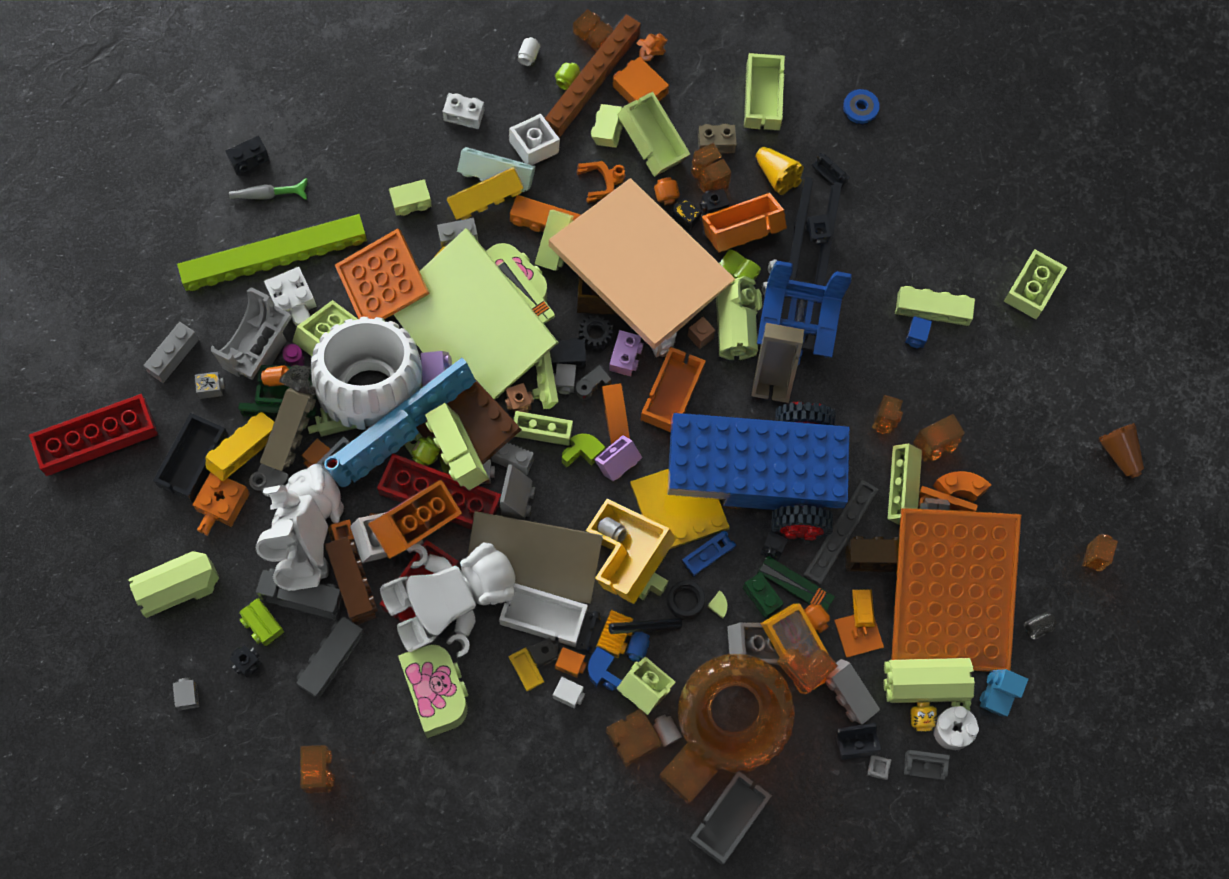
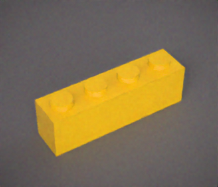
[447,167,524,220]
[206,412,274,481]

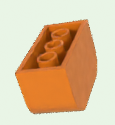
[368,480,462,559]

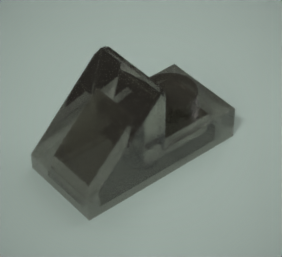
[279,365,316,395]

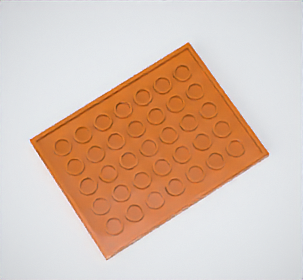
[891,508,1021,672]

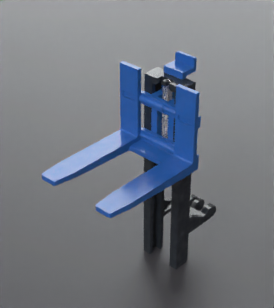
[757,177,852,365]

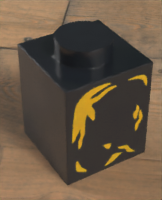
[672,198,702,231]

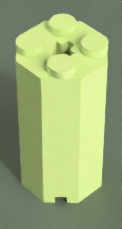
[883,658,974,703]

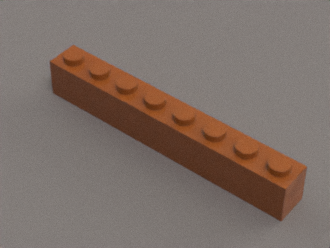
[544,14,641,138]

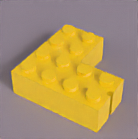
[586,499,676,604]

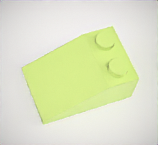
[292,300,358,356]

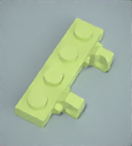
[531,351,558,409]

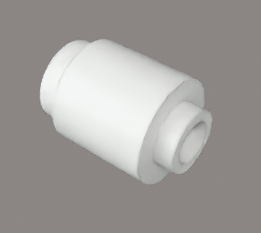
[518,38,540,66]

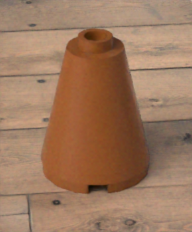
[1098,423,1144,478]

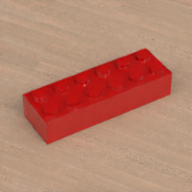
[29,394,158,476]
[377,454,501,530]

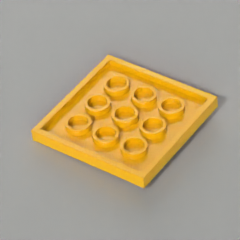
[630,469,730,550]

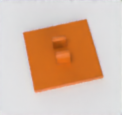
[834,615,884,658]

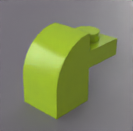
[562,434,605,467]

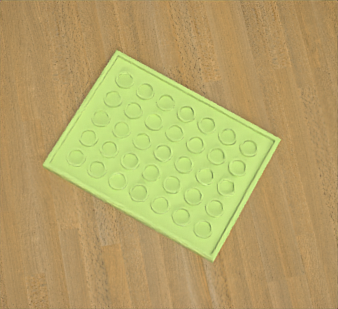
[393,228,559,400]

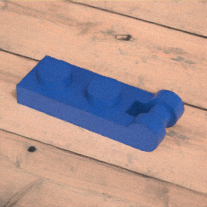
[682,530,737,577]

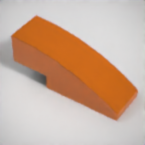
[602,383,630,444]

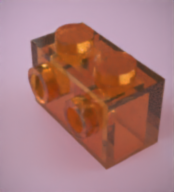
[872,395,903,433]

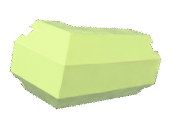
[716,276,762,360]
[129,551,219,618]

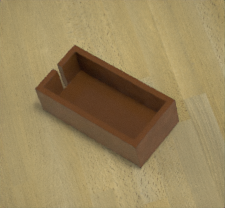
[325,536,378,625]

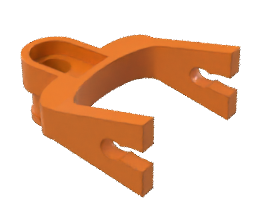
[577,161,625,204]

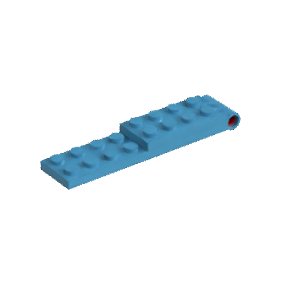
[324,358,476,487]

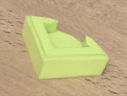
[707,590,727,619]

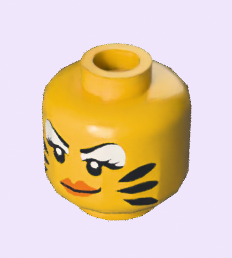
[911,702,937,731]

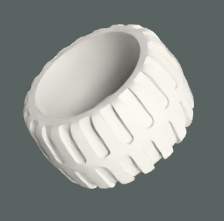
[311,317,422,430]

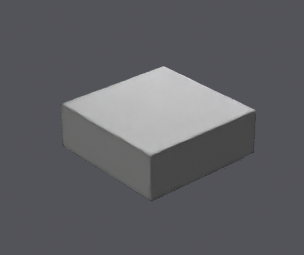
[867,755,891,780]

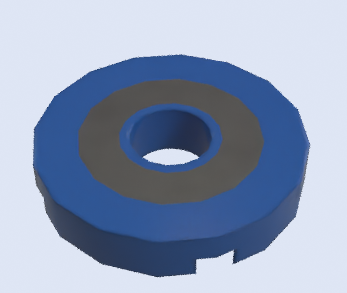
[843,89,879,124]

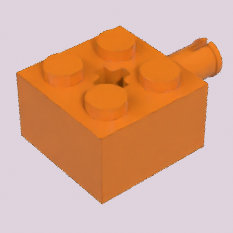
[193,472,250,536]

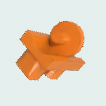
[637,34,667,61]

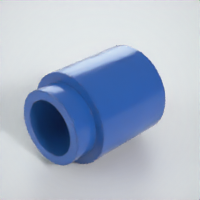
[626,632,650,662]

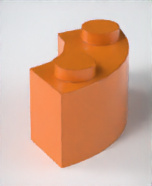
[933,471,991,503]

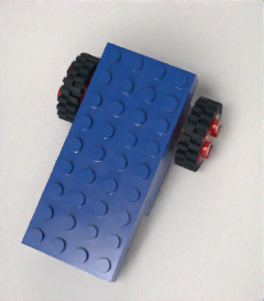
[667,402,849,540]

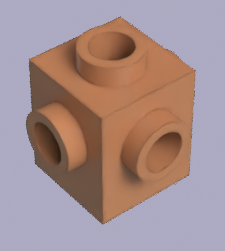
[505,383,534,415]

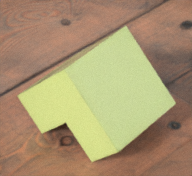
[639,572,668,600]

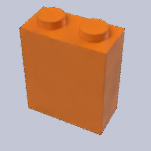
[613,57,669,103]

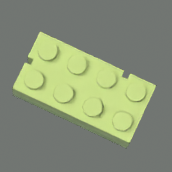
[744,53,785,130]
[617,92,690,177]
[425,403,489,490]

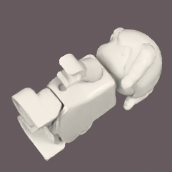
[256,464,344,591]
[380,543,515,658]

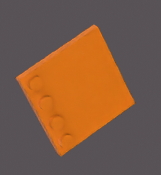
[335,228,430,319]

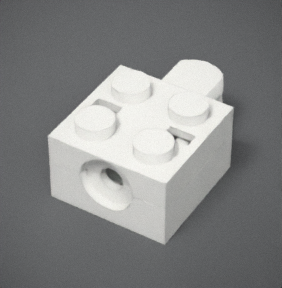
[264,267,317,326]

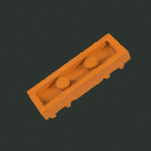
[918,486,978,512]

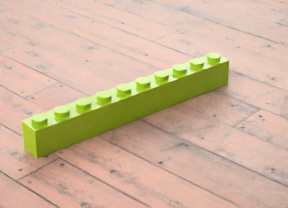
[177,214,367,291]

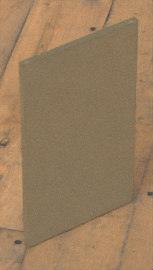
[467,511,603,604]

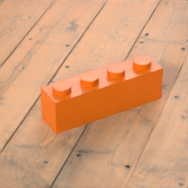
[510,195,581,232]

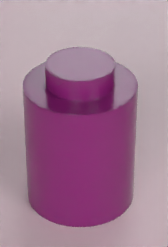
[283,344,305,367]

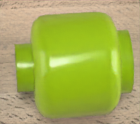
[555,63,580,90]
[412,436,440,466]

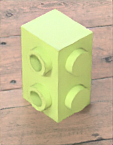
[591,104,623,148]
[389,179,432,216]

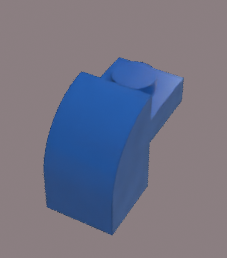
[588,647,622,691]

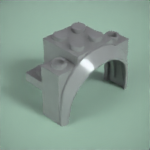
[211,287,292,380]

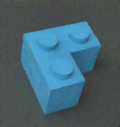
[980,669,1028,716]

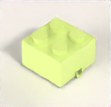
[617,657,676,715]

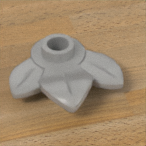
[249,464,289,498]

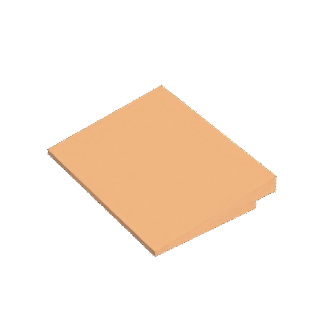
[549,178,735,349]

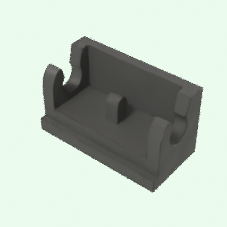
[904,750,950,780]

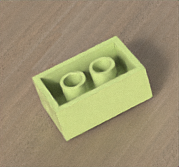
[1004,249,1067,319]

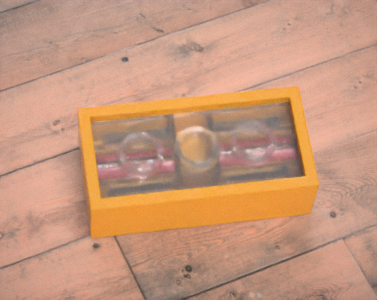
[760,603,834,694]

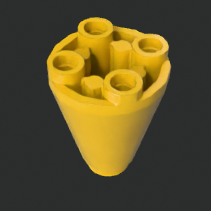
[755,147,804,195]

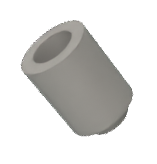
[653,714,682,747]

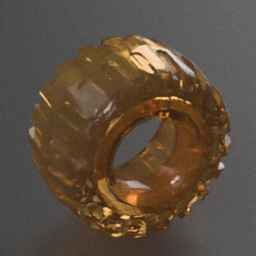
[678,653,794,772]

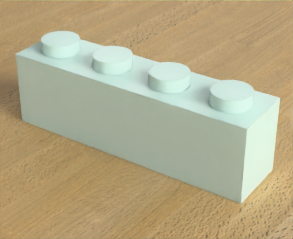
[457,147,536,192]

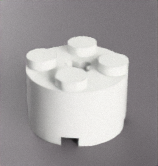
[933,706,979,750]

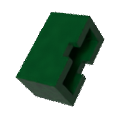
[743,572,784,620]

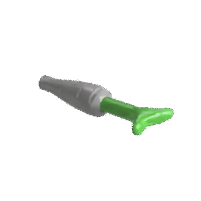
[229,178,308,200]

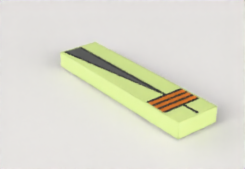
[498,257,555,324]

